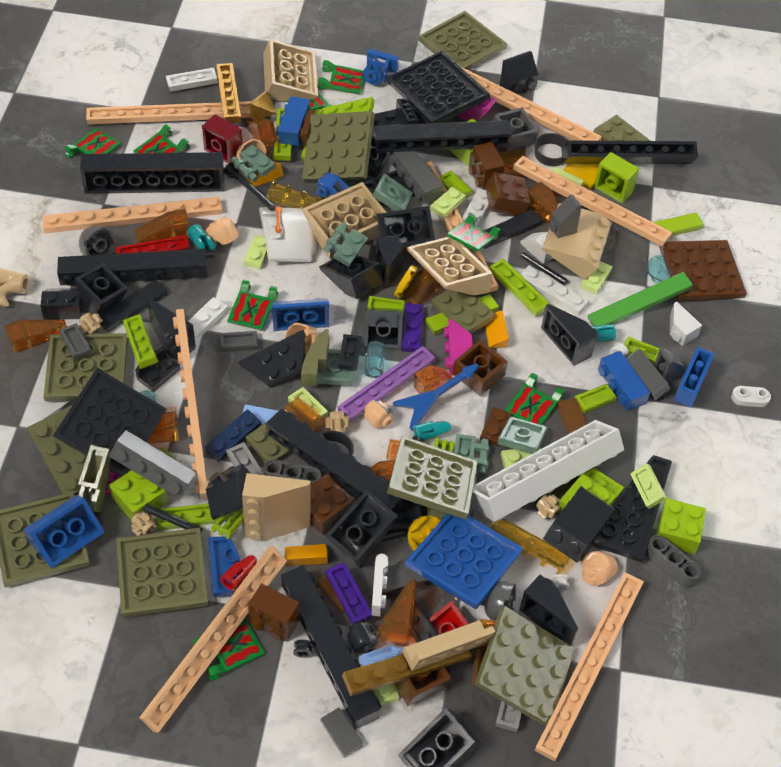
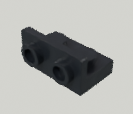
[135,346,181,392]

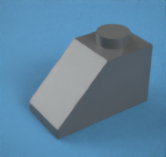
[549,194,582,238]
[654,348,685,383]

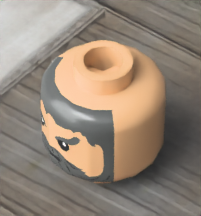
[364,400,393,429]

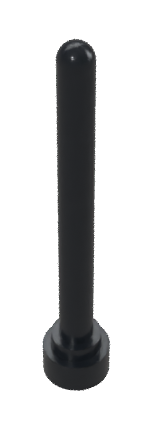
[224,163,276,211]

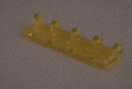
[266,179,322,209]
[490,518,570,575]

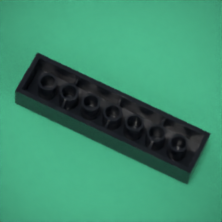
[80,152,225,194]

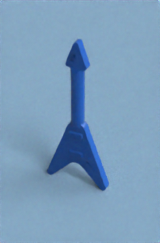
[393,364,479,431]

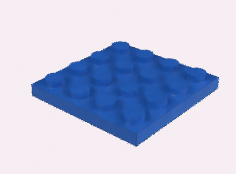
[405,514,523,610]

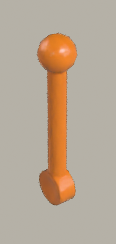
[275,206,282,233]

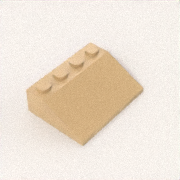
[263,39,318,101]
[302,182,386,259]
[542,203,612,280]
[407,237,492,296]
[242,473,311,540]

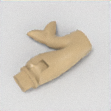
[0,268,29,307]

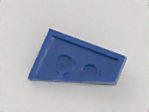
[208,536,240,597]

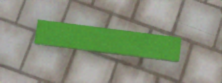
[588,272,693,326]

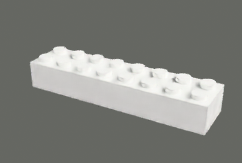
[471,420,624,522]

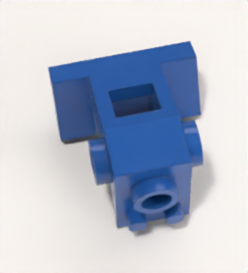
[363,49,399,86]
[316,172,350,200]

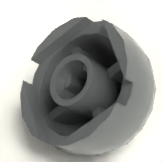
[78,225,116,255]
[481,581,516,623]

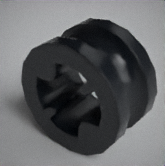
[293,639,313,658]

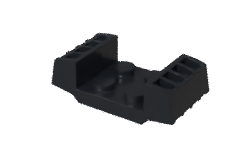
[372,98,420,134]

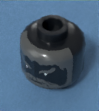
[347,621,379,654]

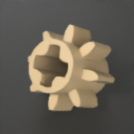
[79,312,103,334]
[325,411,350,432]
[536,495,561,520]
[131,511,157,536]

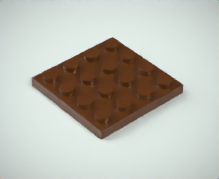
[659,240,747,301]

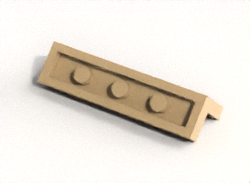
[402,620,495,671]

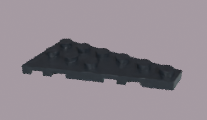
[593,455,672,563]

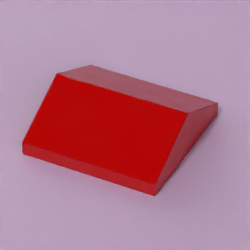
[428,600,469,635]

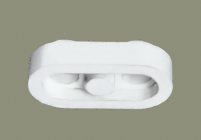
[731,386,771,407]

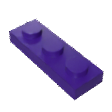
[401,303,424,352]
[325,562,373,624]

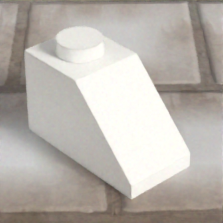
[520,232,554,264]
[670,302,702,346]

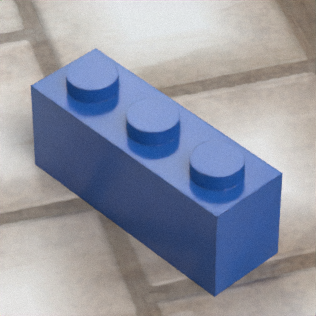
[276,96,311,146]
[674,347,715,408]
[598,351,650,411]

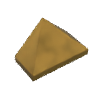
[248,91,277,120]

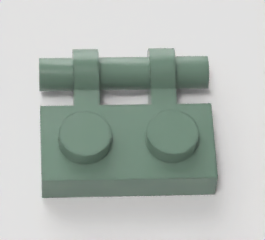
[231,144,276,182]
[323,222,368,267]
[454,434,490,476]

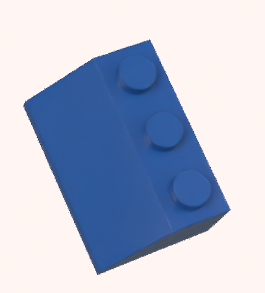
[271,298,329,331]
[23,495,104,568]

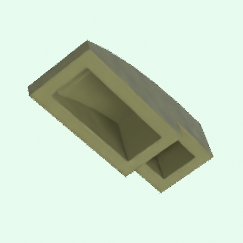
[301,329,329,386]
[78,445,111,513]

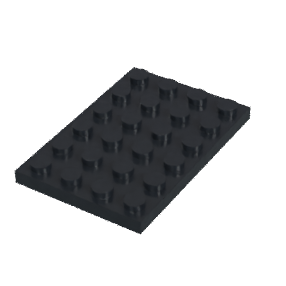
[386,51,490,124]

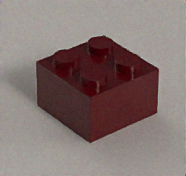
[202,114,243,163]

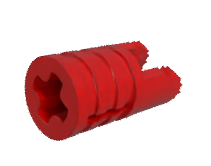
[220,555,257,591]

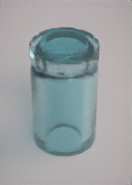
[365,341,386,378]

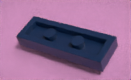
[204,409,262,463]

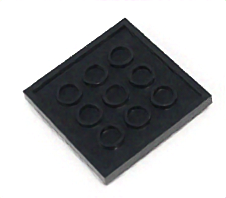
[53,368,167,477]

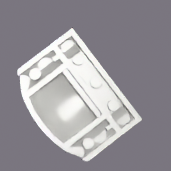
[259,207,317,262]

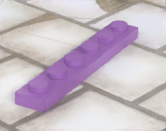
[338,346,436,423]

